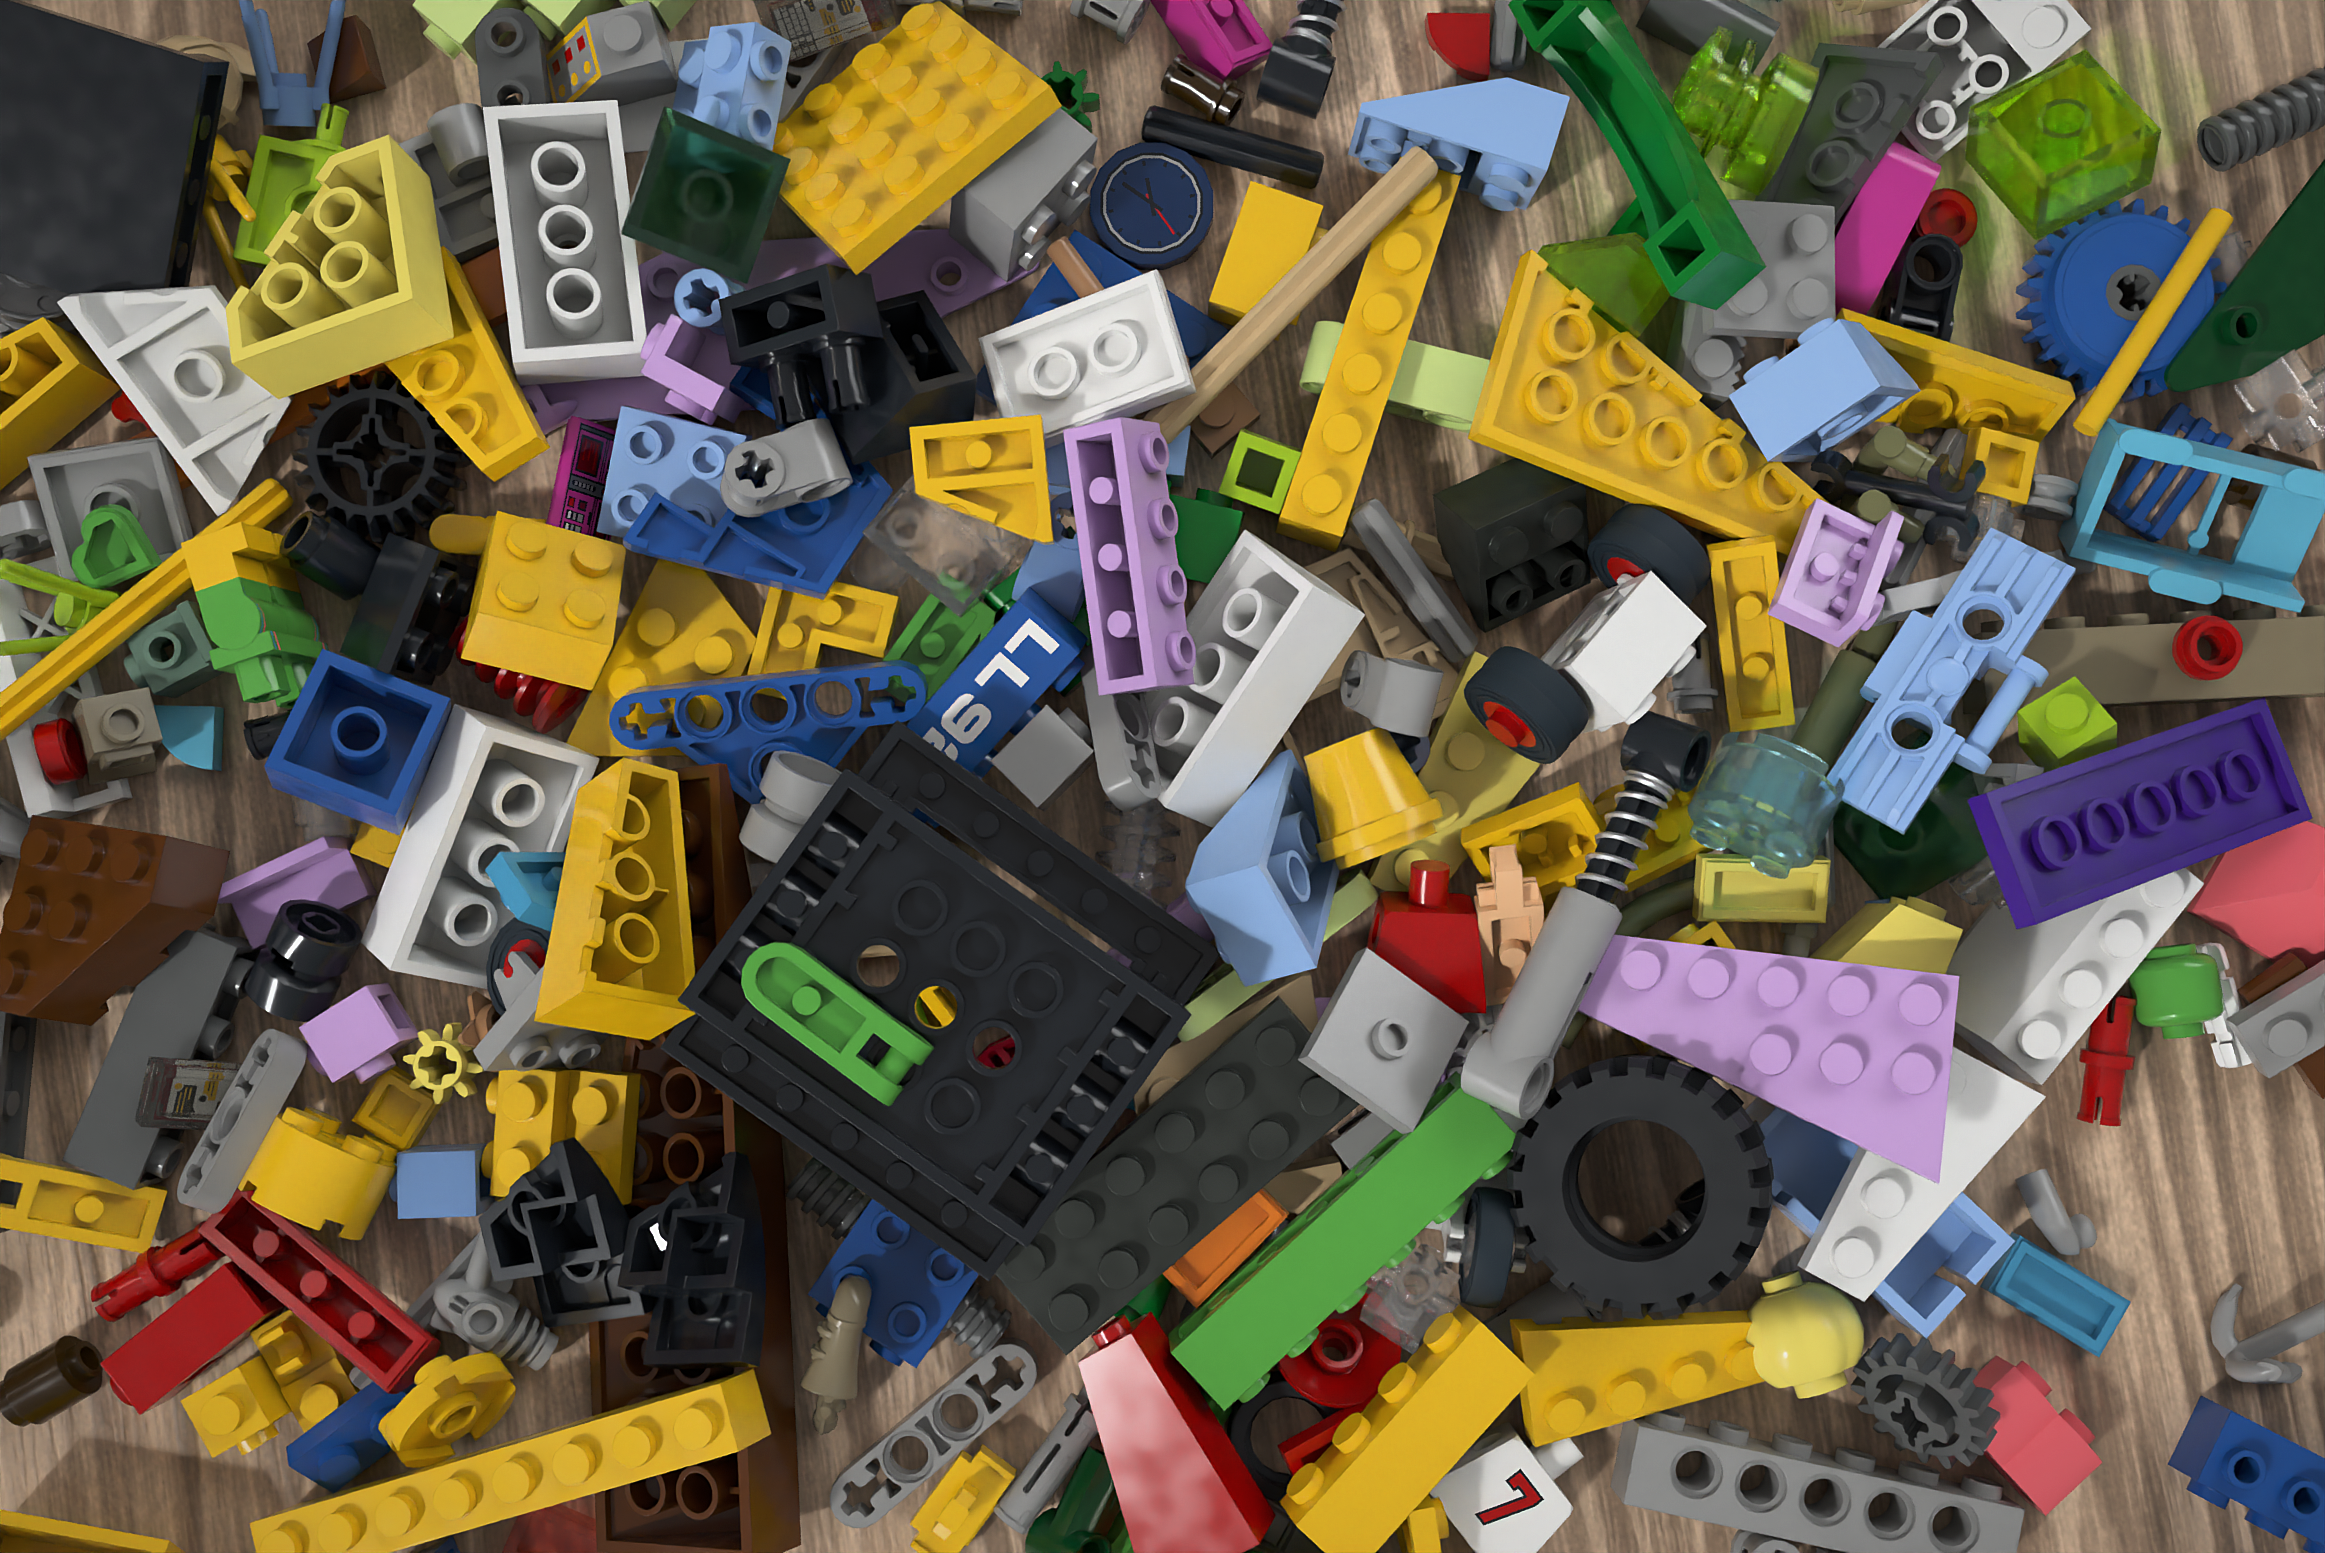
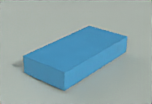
[1980,1232,2131,1357]

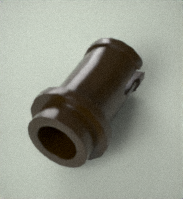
[1161,54,1245,126]

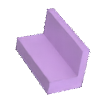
[217,836,377,949]

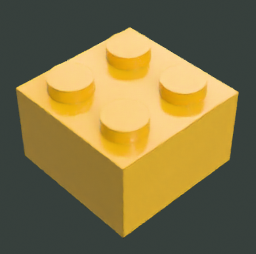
[461,511,626,691]

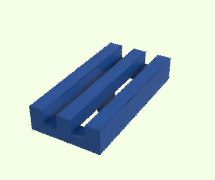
[2103,402,2233,543]

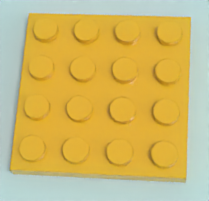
[752,1,1062,275]

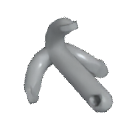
[2210,1283,2325,1384]

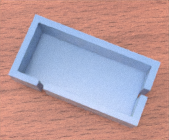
[1745,1098,2015,1339]

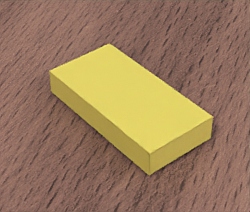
[1692,853,1831,923]

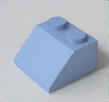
[1729,318,1921,462]

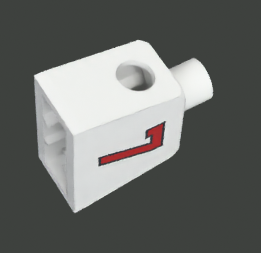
[1430,1422,1584,1553]

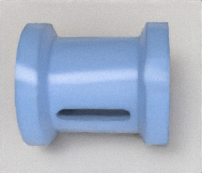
[674,268,746,336]

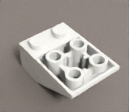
[1877,0,2091,162]

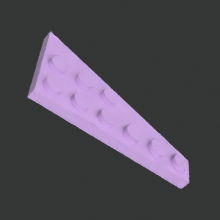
[1577,935,1960,1184]

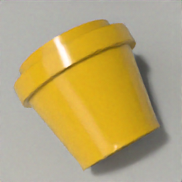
[1303,727,1444,870]

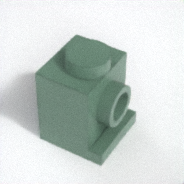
[124,600,225,698]

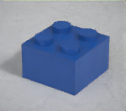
[264,648,452,836]

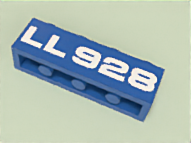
[906,586,1088,829]

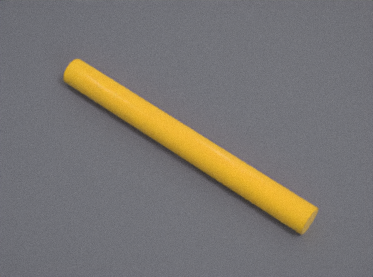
[2073,208,2234,437]

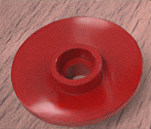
[1277,1292,1402,1408]

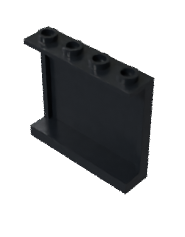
[0,0,230,294]

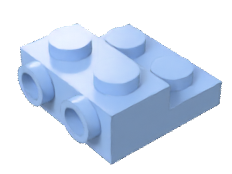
[663,22,792,173]

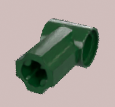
[1025,1445,1120,1553]

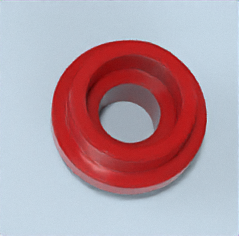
[2172,615,2243,681]

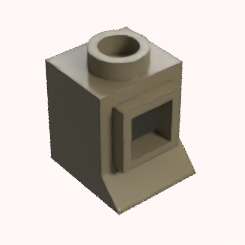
[71,687,163,785]

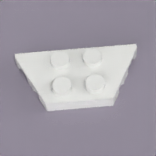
[57,285,295,516]

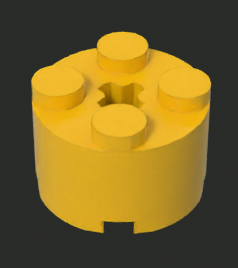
[238,1106,399,1240]

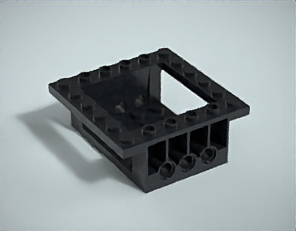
[660,720,1220,1281]

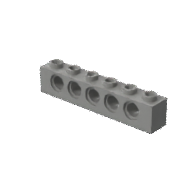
[1610,1409,2025,1553]

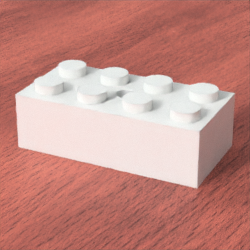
[483,100,647,386]

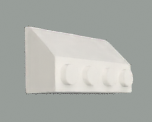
[1144,530,1365,828]
[361,704,600,989]
[1946,868,2204,1085]

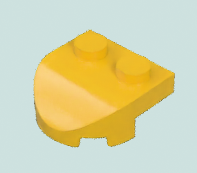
[1461,782,1606,922]

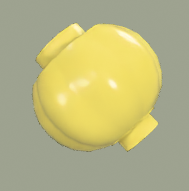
[1746,1270,1864,1399]

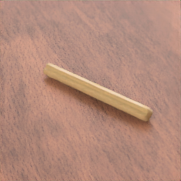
[1143,146,1438,444]

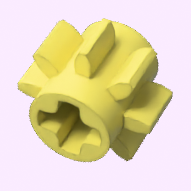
[403,1022,484,1104]

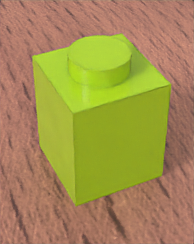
[1218,428,1301,514]
[2017,676,2117,773]

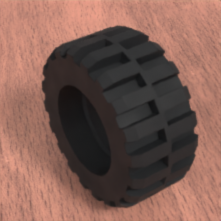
[1507,1053,1774,1319]

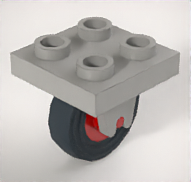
[473,917,610,1072]

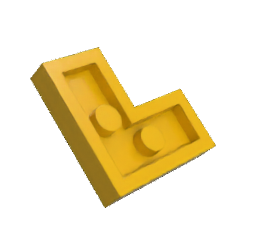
[747,581,901,701]

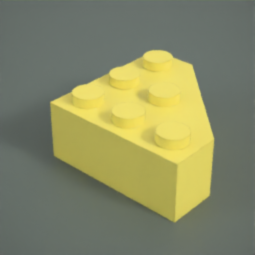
[225,135,454,400]

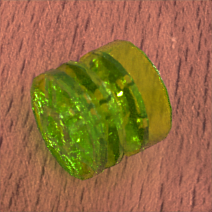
[1670,25,1820,196]

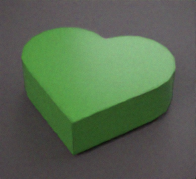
[71,504,162,589]

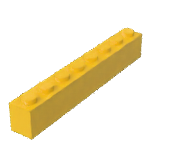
[249,1368,771,1553]

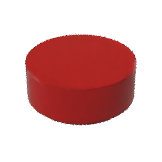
[1909,188,1978,248]
[34,718,86,786]

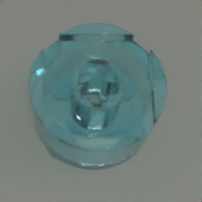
[1688,732,1845,879]

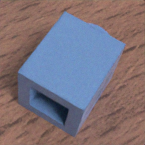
[389,1143,495,1219]

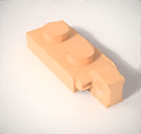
[1474,844,1544,1006]

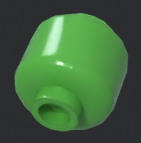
[2128,943,2225,1039]

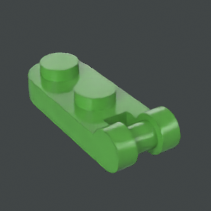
[741,942,934,1106]

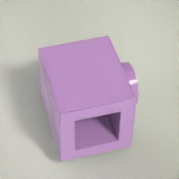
[299,983,419,1085]

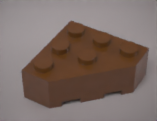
[0,815,230,1026]

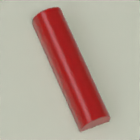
[197,1187,440,1394]

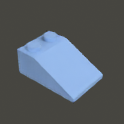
[1185,749,1339,987]

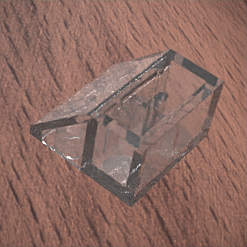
[862,474,1034,618]

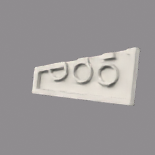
[1797,1047,2046,1302]

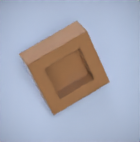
[1189,381,1260,459]

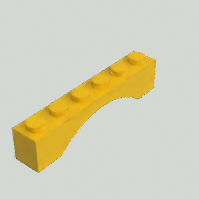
[1276,157,1461,552]

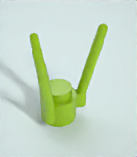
[0,558,122,656]

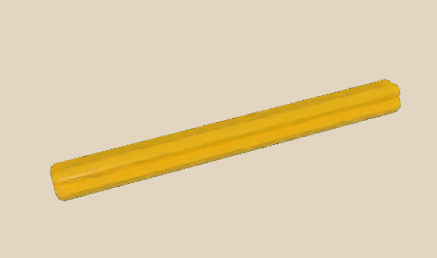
[0,478,294,742]

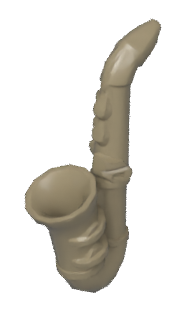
[800,1275,872,1435]

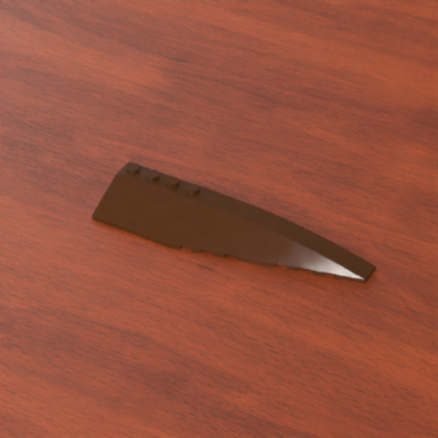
[589,763,801,1553]

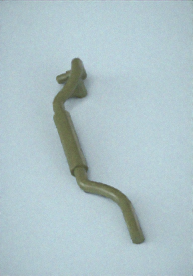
[1561,426,1955,1050]

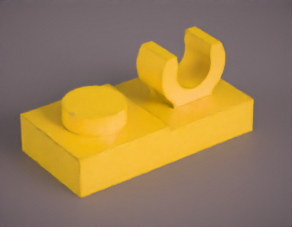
[250,1309,361,1433]

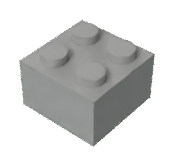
[949,108,1098,282]

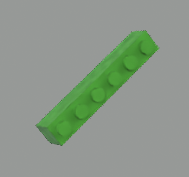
[1168,1071,1516,1411]

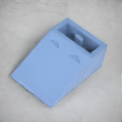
[1348,77,1570,211]

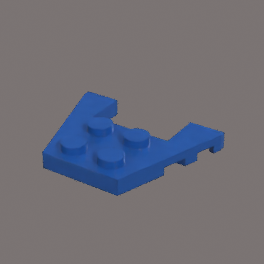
[623,366,893,600]

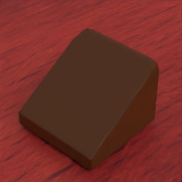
[307,15,387,104]

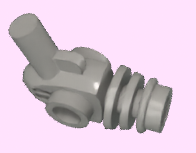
[430,1230,559,1371]

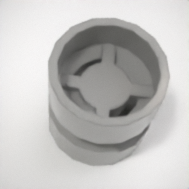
[739,750,842,863]

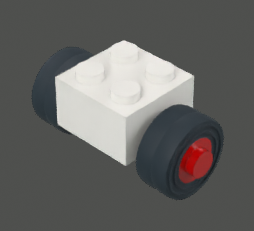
[1464,503,1711,764]

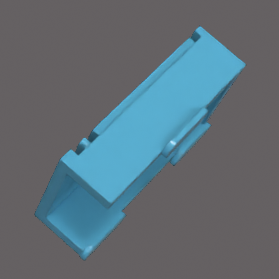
[2058,418,2325,613]

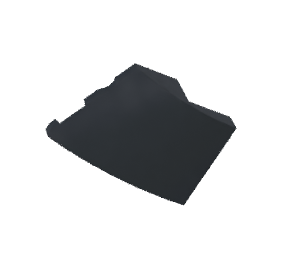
[478,1137,655,1328]
[617,1152,766,1370]

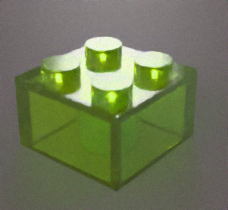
[1965,49,2162,241]

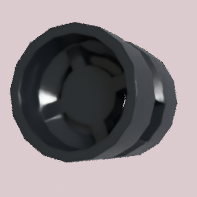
[245,899,363,1022]

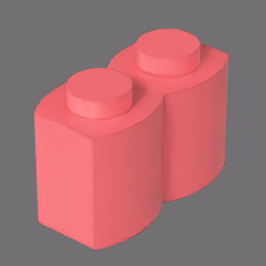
[1972,1355,2102,1516]

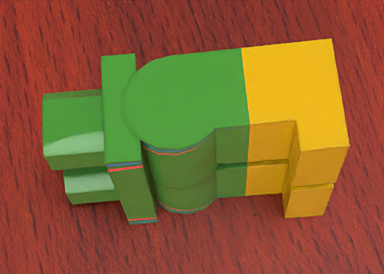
[181,522,329,709]

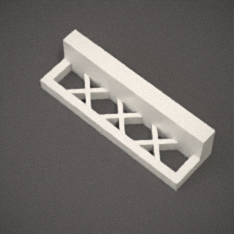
[0,556,133,819]

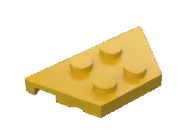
[566,558,757,757]

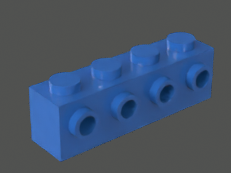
[2168,1396,2325,1553]

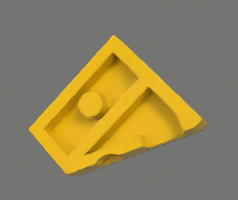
[909,414,1055,545]

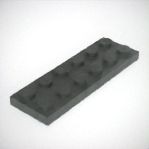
[995,995,1360,1356]

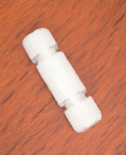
[2196,943,2252,1068]

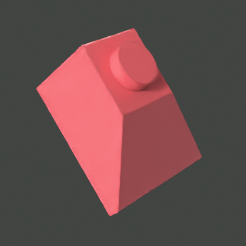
[2187,821,2325,969]

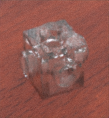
[2233,350,2325,454]
[1359,1244,1462,1355]

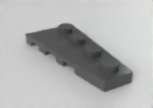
[1754,43,1945,226]

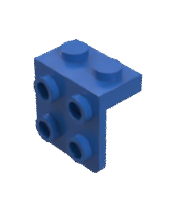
[807,1199,979,1368]

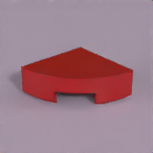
[1425,13,1490,82]

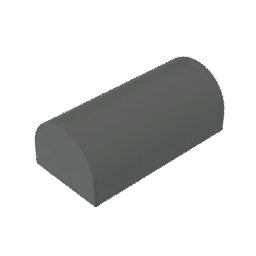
[1636,0,1780,85]

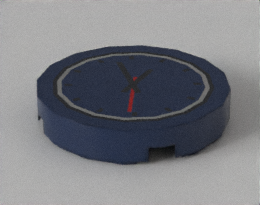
[1090,142,1213,270]

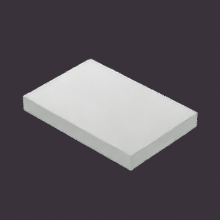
[979,269,1196,449]

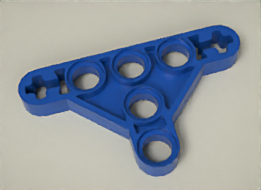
[609,660,928,804]

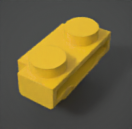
[910,1444,1017,1553]

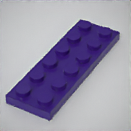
[1967,697,2313,929]

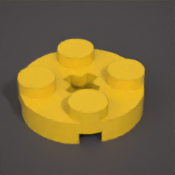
[378,1351,516,1468]

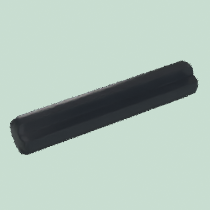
[1141,105,1324,189]

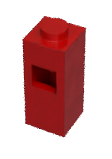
[100,1261,286,1415]

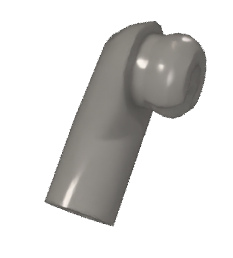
[2015,1169,2097,1255]

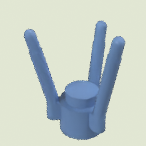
[238,0,346,127]

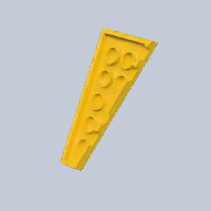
[1468,249,1830,564]

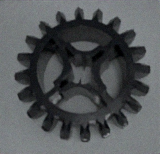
[290,371,472,545]

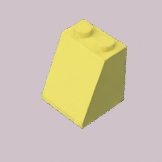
[1809,896,1964,974]

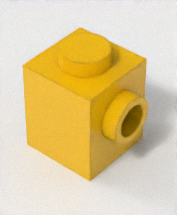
[180,1355,292,1459]

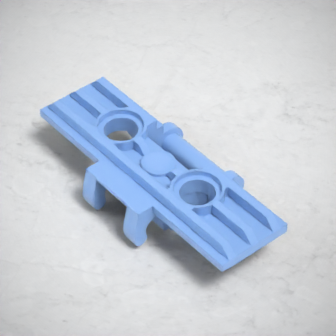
[1821,527,2076,835]

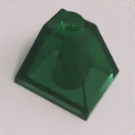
[620,107,791,284]
[1809,729,1988,900]

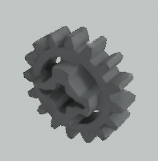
[1851,1333,2000,1469]

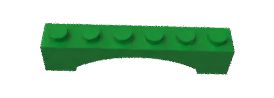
[1508,0,1767,310]

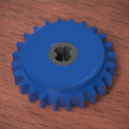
[2016,198,2227,403]

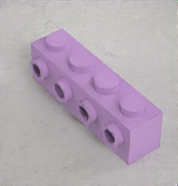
[1063,417,1196,696]

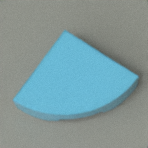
[154,705,224,771]

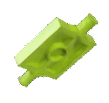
[233,103,350,269]

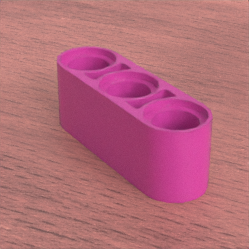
[1835,141,1942,317]

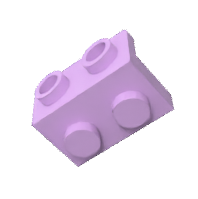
[640,314,745,426]
[1767,498,1904,648]

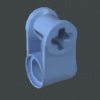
[1012,491,1085,622]

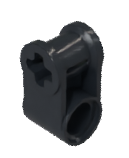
[1875,234,1963,343]

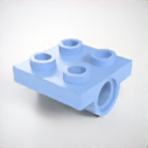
[597,406,752,538]

